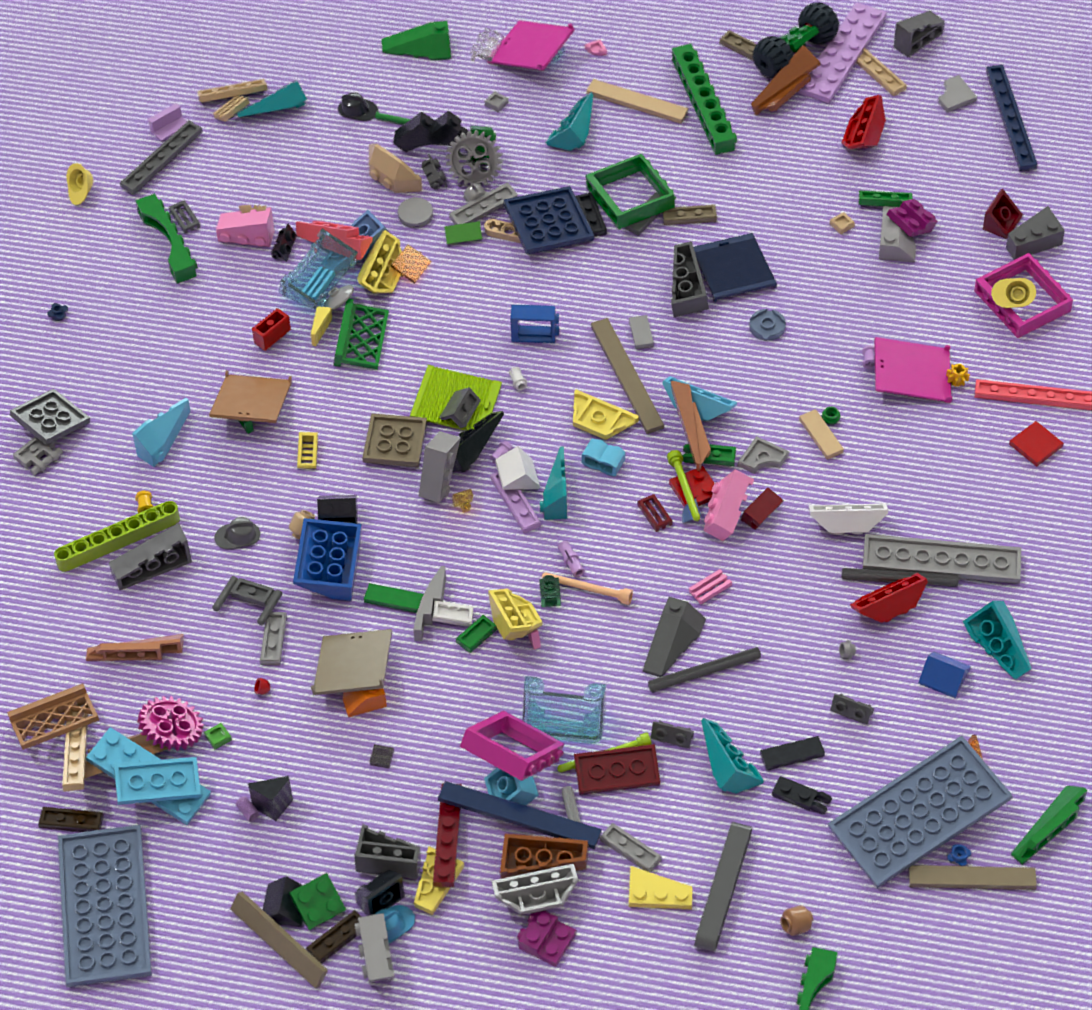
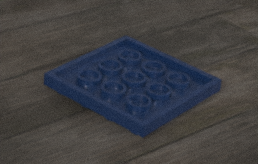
[503,186,594,255]

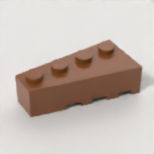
[500,833,589,879]

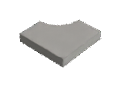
[938,75,977,112]
[738,436,789,473]

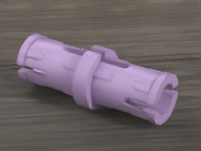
[558,541,585,577]

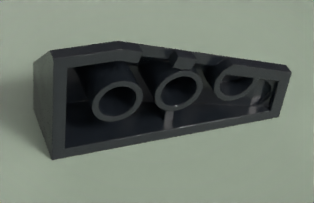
[452,411,504,473]

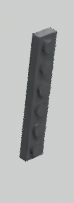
[120,120,203,195]

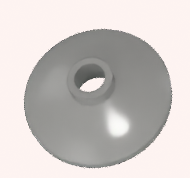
[324,285,354,310]

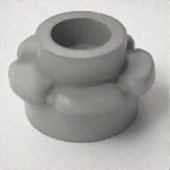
[839,640,856,660]

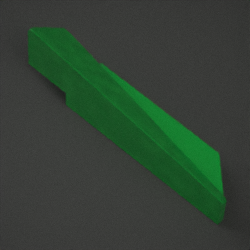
[1011,786,1087,865]

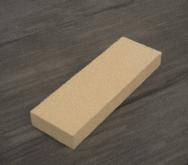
[799,409,844,460]

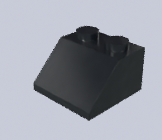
[355,870,405,916]

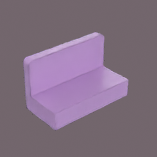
[148,103,187,142]

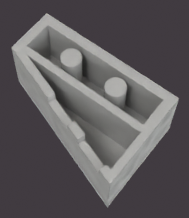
[355,913,395,983]

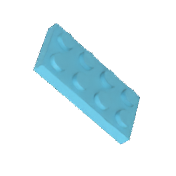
[114,757,201,805]

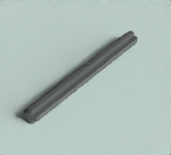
[841,568,959,586]
[648,647,761,692]

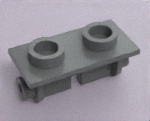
[421,154,448,190]
[830,693,874,725]
[650,720,694,748]

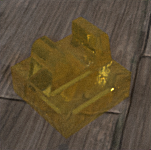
[452,489,473,513]

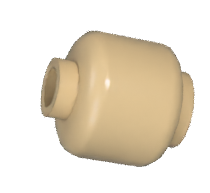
[289,510,315,539]

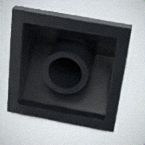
[248,776,293,821]
[262,876,303,927]

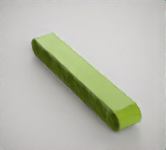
[54,501,180,572]

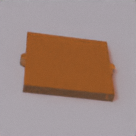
[390,244,432,284]

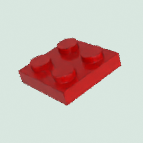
[669,466,715,507]

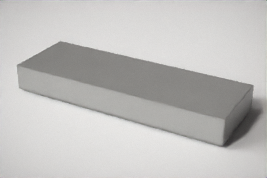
[260,612,287,666]
[600,823,662,873]

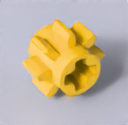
[946,364,970,387]

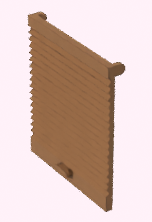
[209,370,292,423]

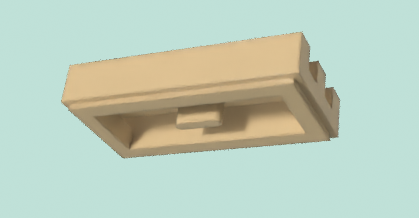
[213,95,250,122]

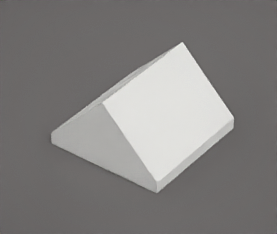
[495,446,540,490]

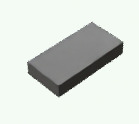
[629,315,654,349]

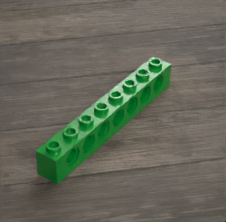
[672,43,737,155]

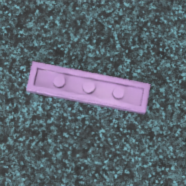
[490,472,541,533]

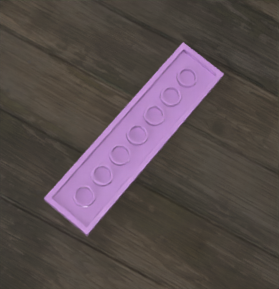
[798,2,887,103]

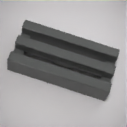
[169,200,201,234]

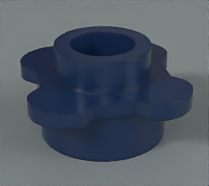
[47,303,68,321]

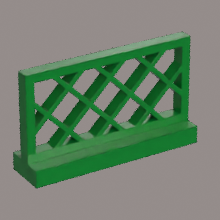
[333,298,389,370]

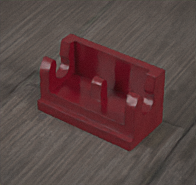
[740,487,784,530]

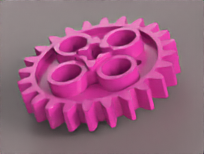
[137,696,204,751]

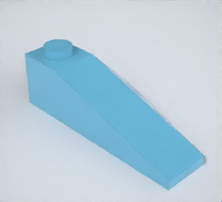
[132,398,191,467]

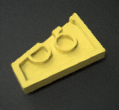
[414,846,465,915]
[629,866,693,909]

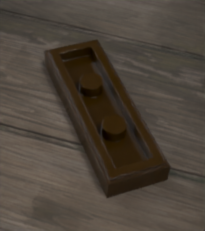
[38,807,104,832]
[306,910,361,964]

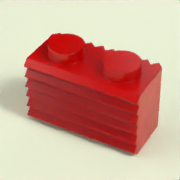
[252,308,291,351]

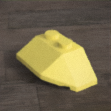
[357,230,405,294]
[488,589,543,640]

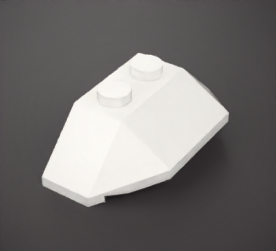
[809,503,888,535]

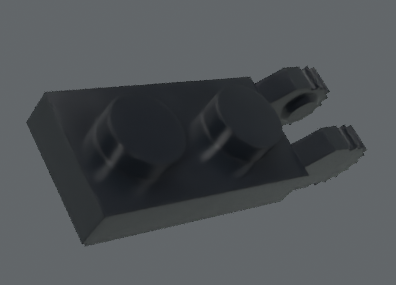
[772,776,832,814]

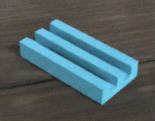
[301,267,336,301]

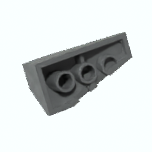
[643,596,706,677]

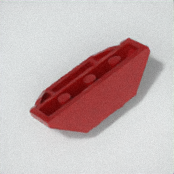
[841,94,886,149]
[850,573,928,623]

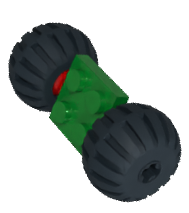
[753,2,839,78]

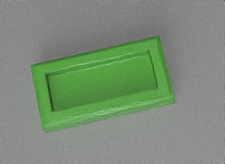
[444,221,482,244]

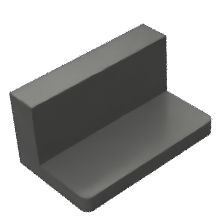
[439,387,481,428]

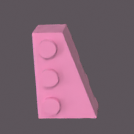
[216,207,275,247]

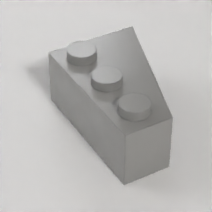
[419,431,461,503]

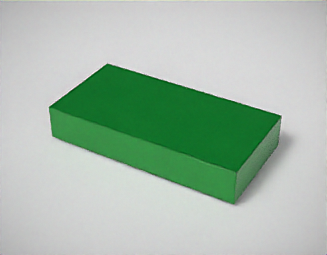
[456,615,497,653]

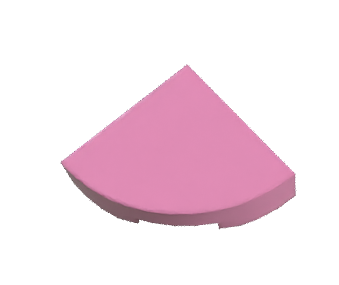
[585,40,607,56]
[528,629,541,649]

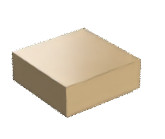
[830,212,855,234]

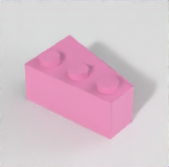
[704,469,754,541]

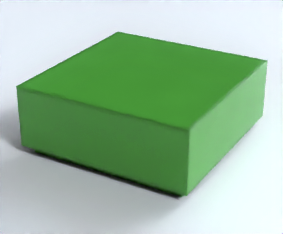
[204,723,232,750]

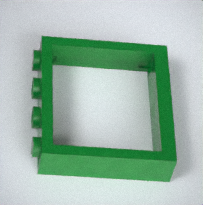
[585,153,676,230]

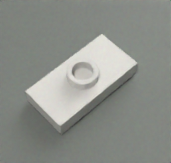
[432,600,473,627]

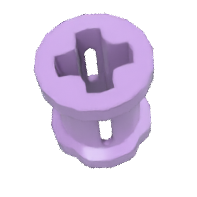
[862,345,875,370]

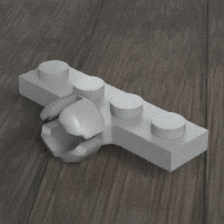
[449,182,518,225]

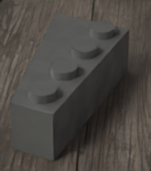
[671,241,709,317]

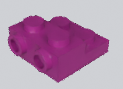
[886,199,938,237]
[517,910,577,967]

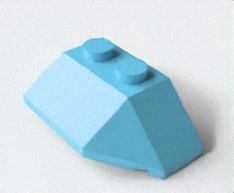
[662,376,738,421]

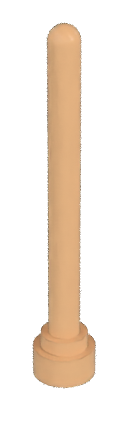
[542,572,633,605]

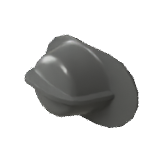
[214,517,261,549]

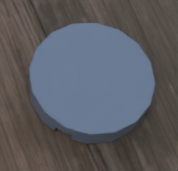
[749,309,786,341]

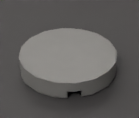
[398,197,433,228]

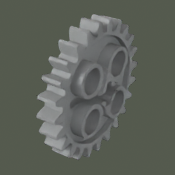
[445,130,503,188]

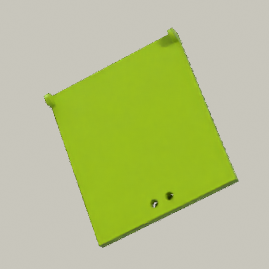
[410,365,502,431]

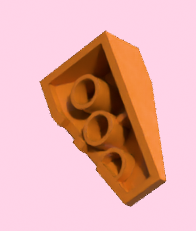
[343,688,387,718]

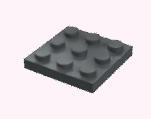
[10,389,90,445]

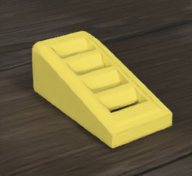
[311,306,332,346]
[297,432,318,469]

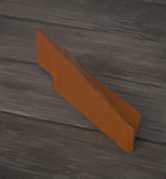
[751,46,821,116]

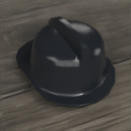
[338,92,379,121]

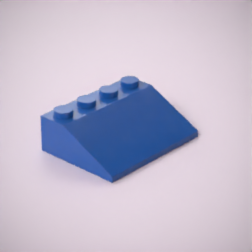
[293,518,362,601]

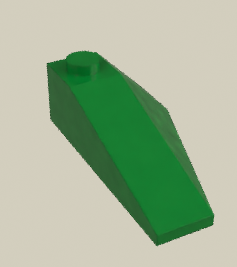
[381,21,451,61]

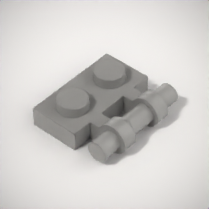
[13,437,63,476]

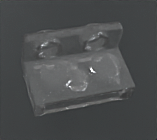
[470,28,504,62]

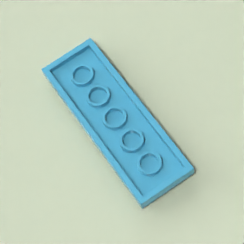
[86,727,211,825]

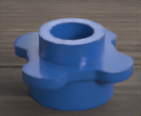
[947,844,972,866]

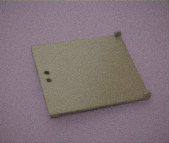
[311,629,393,695]

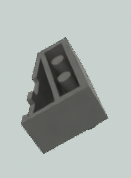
[894,10,945,58]
[1006,206,1065,260]
[355,824,421,879]

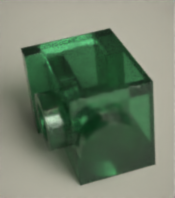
[539,575,561,607]

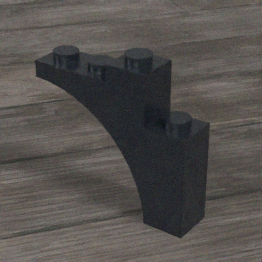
[393,111,468,152]

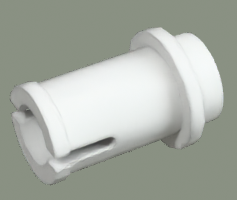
[509,367,527,391]

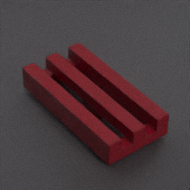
[637,494,673,532]

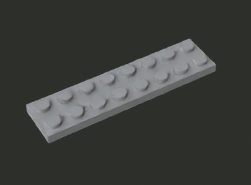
[863,534,1021,584]

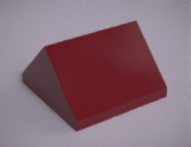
[983,189,1023,239]

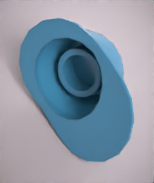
[375,905,415,944]

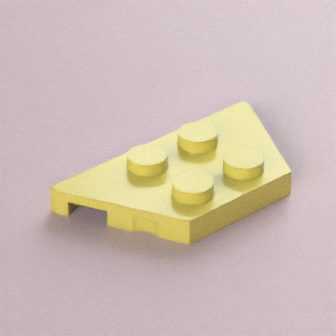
[573,389,639,440]

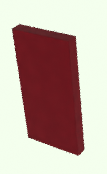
[574,744,661,795]

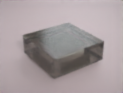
[369,744,394,769]

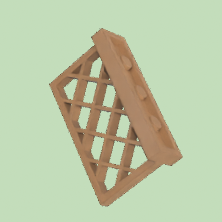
[7,683,99,750]

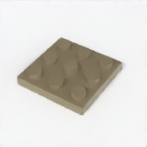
[362,413,427,467]

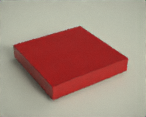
[1009,421,1064,467]

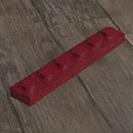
[433,783,462,888]

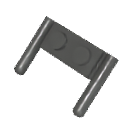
[212,576,283,626]

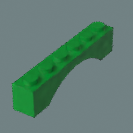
[135,193,198,284]
[796,947,838,1010]

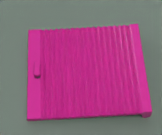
[487,20,575,71]
[874,337,952,403]

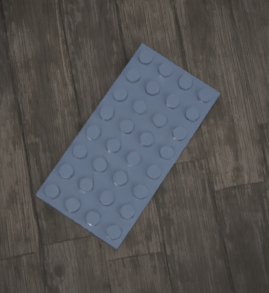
[828,736,1013,889]
[58,825,152,987]

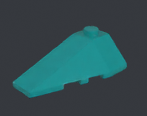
[236,80,307,117]
[962,601,1032,679]
[701,718,764,794]

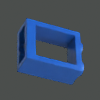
[510,304,560,343]

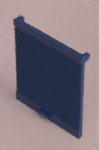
[694,233,777,303]

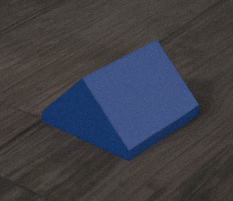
[918,652,971,698]

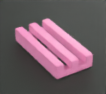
[689,569,732,604]

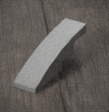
[413,566,446,641]

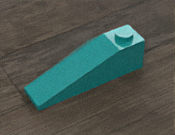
[545,92,594,151]
[540,446,567,520]

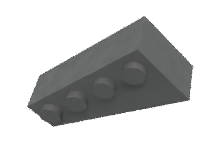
[109,523,192,590]

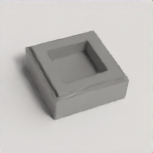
[484,91,509,113]

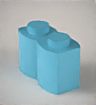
[581,439,626,476]

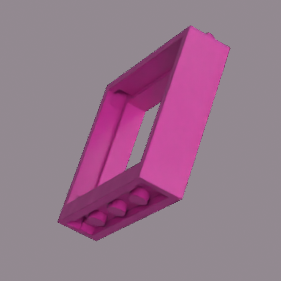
[974,253,1073,338]
[460,710,564,781]

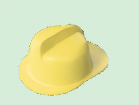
[66,163,93,205]
[991,278,1036,308]

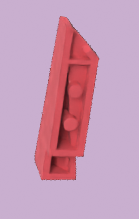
[296,221,373,260]

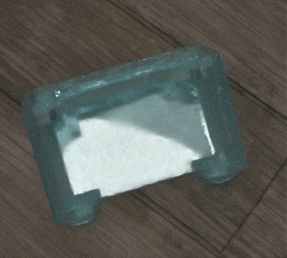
[279,228,358,310]
[522,676,606,743]

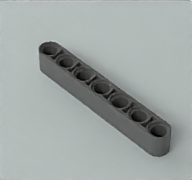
[694,822,753,952]

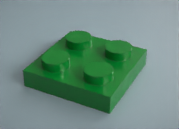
[289,873,346,930]

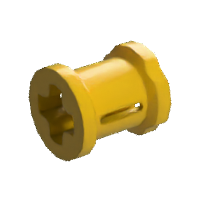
[135,490,154,513]

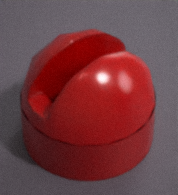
[254,678,271,695]

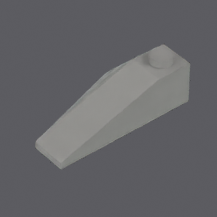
[879,206,916,262]

